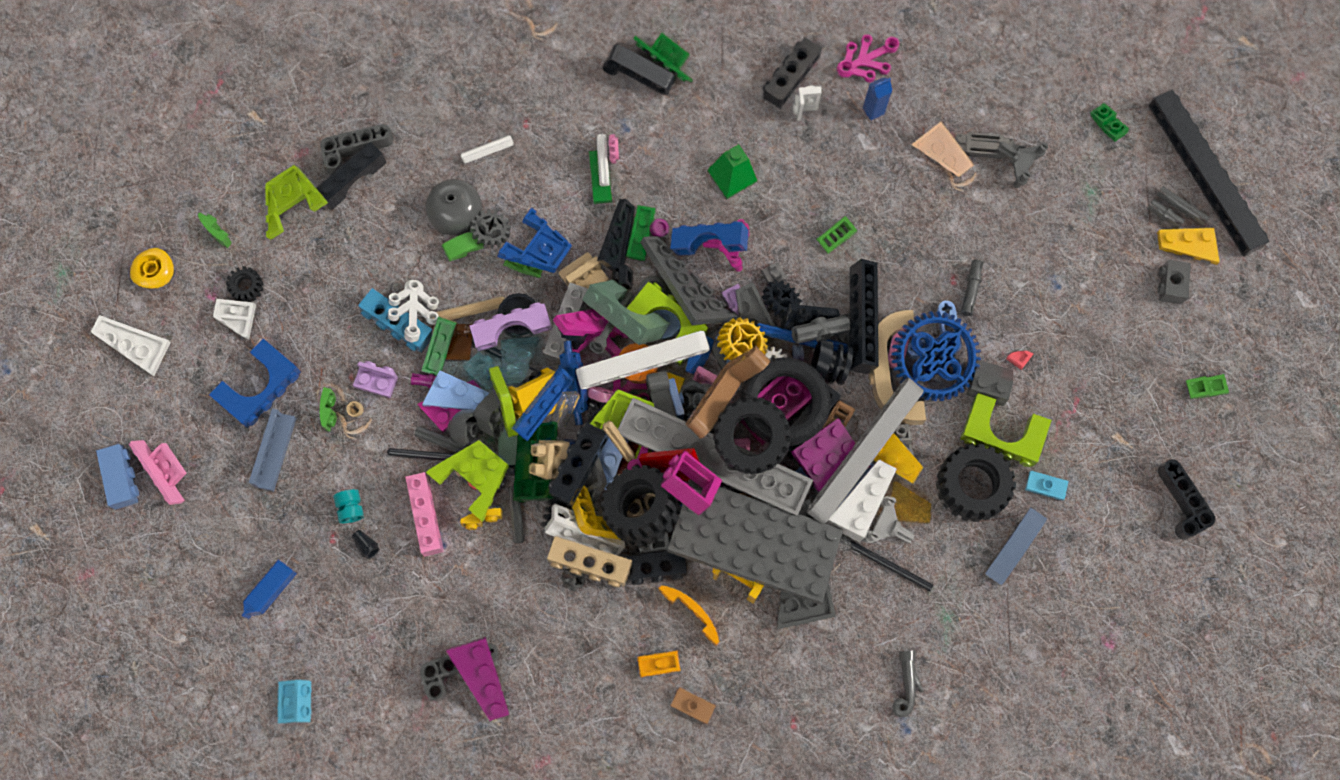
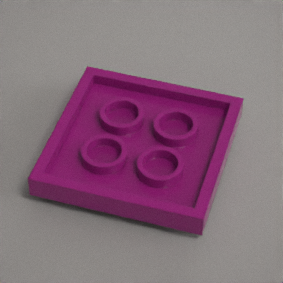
[791,418,871,493]

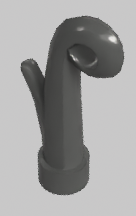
[893,651,924,717]

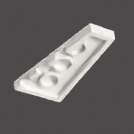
[91,315,171,376]

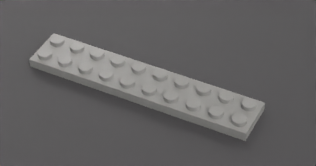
[618,398,813,516]

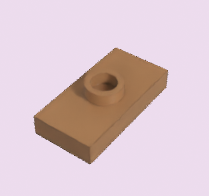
[671,687,716,724]

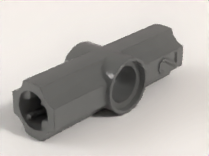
[792,315,850,344]

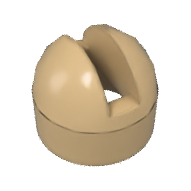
[346,401,364,417]

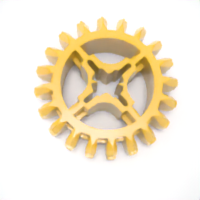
[716,317,768,361]

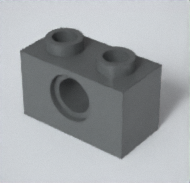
[1157,260,1191,304]

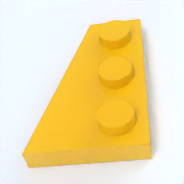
[1157,228,1220,265]
[874,433,923,484]

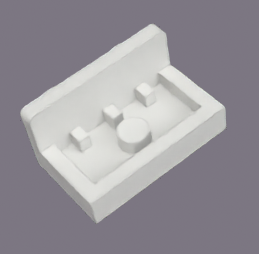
[793,85,821,121]

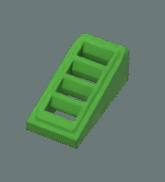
[816,216,857,254]

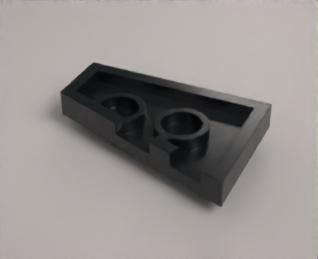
[780,304,840,330]

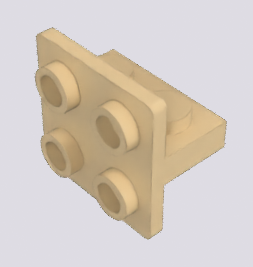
[558,252,609,288]

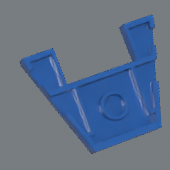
[497,208,572,273]

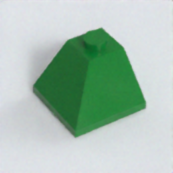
[707,144,758,199]

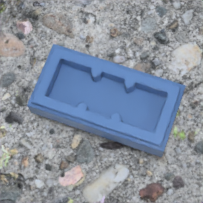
[669,378,684,420]

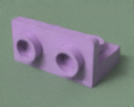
[353,361,398,398]

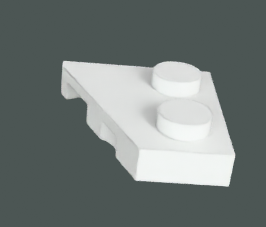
[213,299,256,339]

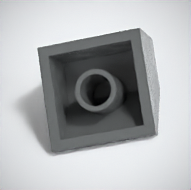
[966,360,1013,406]

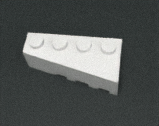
[826,460,896,542]

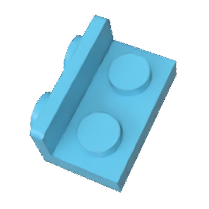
[278,680,312,724]

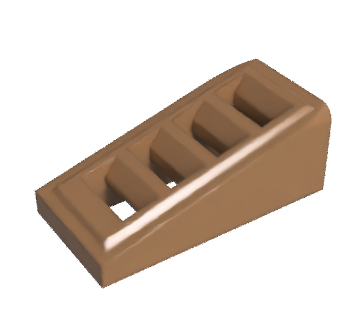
[822,400,855,429]

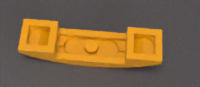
[659,585,719,646]

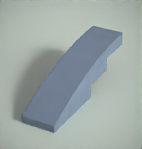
[985,507,1047,585]

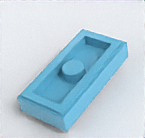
[1025,471,1069,501]

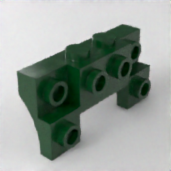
[513,421,558,503]

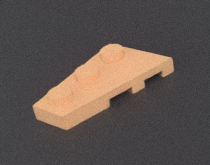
[911,122,974,177]

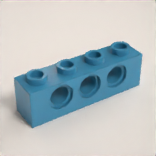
[358,288,433,353]

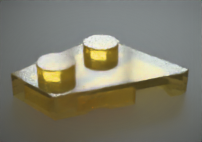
[891,482,931,524]

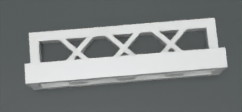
[545,504,625,556]

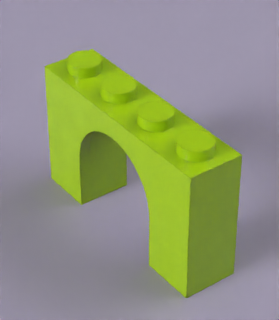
[627,281,708,366]
[960,393,1052,467]

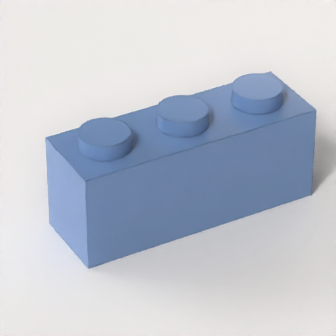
[96,444,139,510]

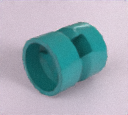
[333,489,364,524]

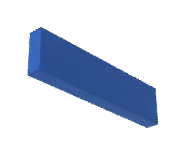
[512,367,575,441]

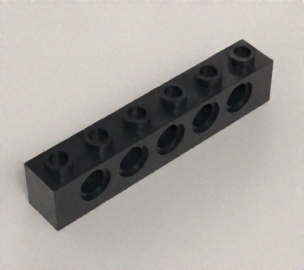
[849,258,879,374]

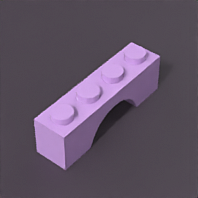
[470,303,552,351]

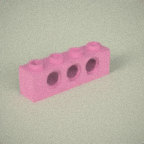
[406,472,444,557]

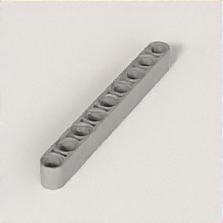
[806,377,924,524]

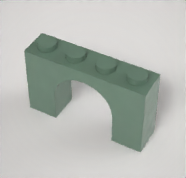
[582,280,670,345]

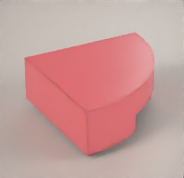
[1006,351,1033,370]

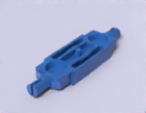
[558,340,588,425]

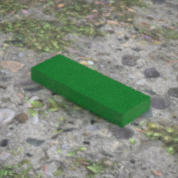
[589,151,612,204]
[626,205,656,261]
[421,316,457,376]

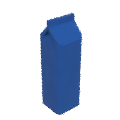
[863,77,893,120]
[241,559,297,619]

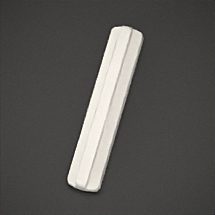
[596,134,610,187]
[461,135,513,163]

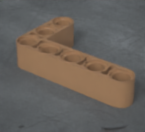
[686,346,770,439]

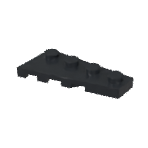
[597,199,635,272]

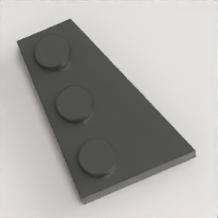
[735,282,775,345]

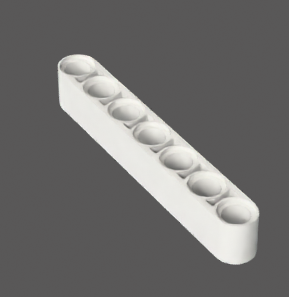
[576,331,710,389]

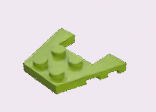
[265,165,327,240]
[589,389,654,459]
[426,440,509,522]

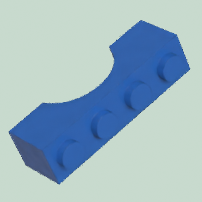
[670,221,749,256]

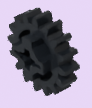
[762,280,802,318]

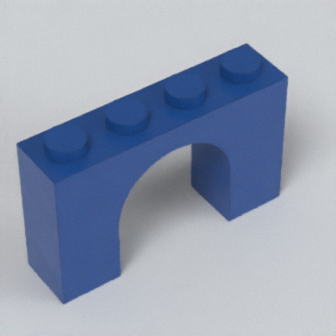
[209,339,301,428]

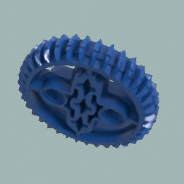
[891,311,981,401]

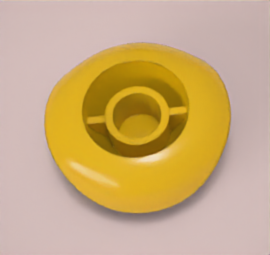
[130,248,174,289]

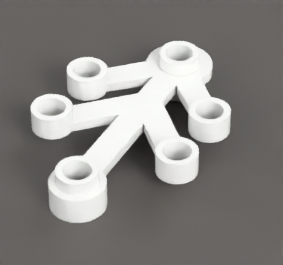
[388,280,439,342]

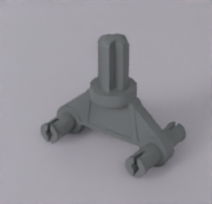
[997,141,1048,188]

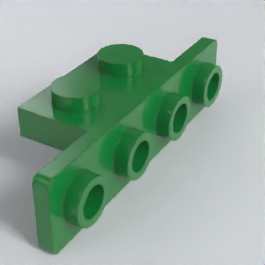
[633,32,693,82]

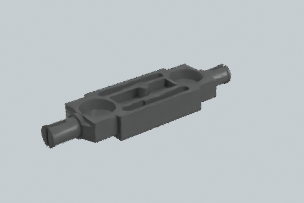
[955,132,1026,159]

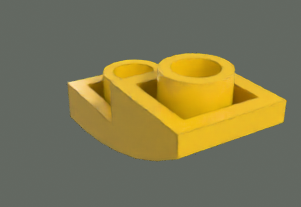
[460,508,503,530]

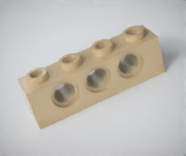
[547,536,632,588]

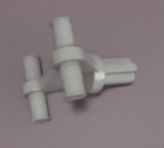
[862,496,914,543]

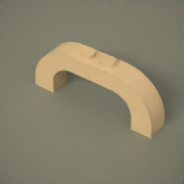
[869,310,926,425]

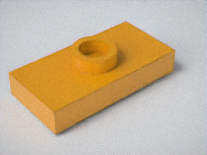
[637,651,680,678]

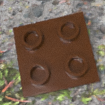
[432,324,473,361]

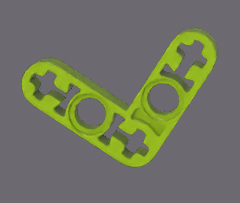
[488,366,518,438]

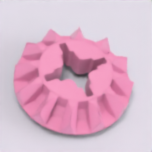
[609,134,619,164]

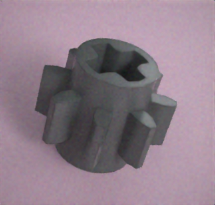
[560,569,586,592]

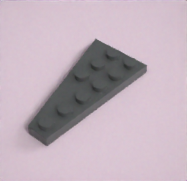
[777,499,836,629]

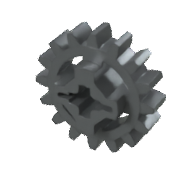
[470,209,511,249]

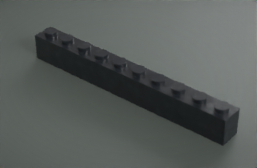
[1148,89,1269,257]

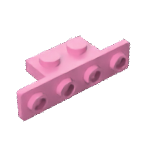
[129,440,187,505]

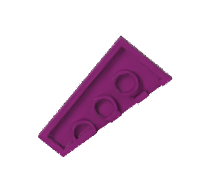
[446,637,509,721]

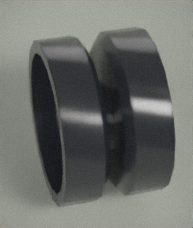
[498,293,536,340]

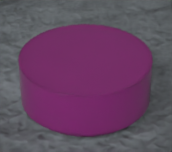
[650,218,669,238]

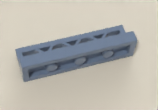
[249,408,297,492]

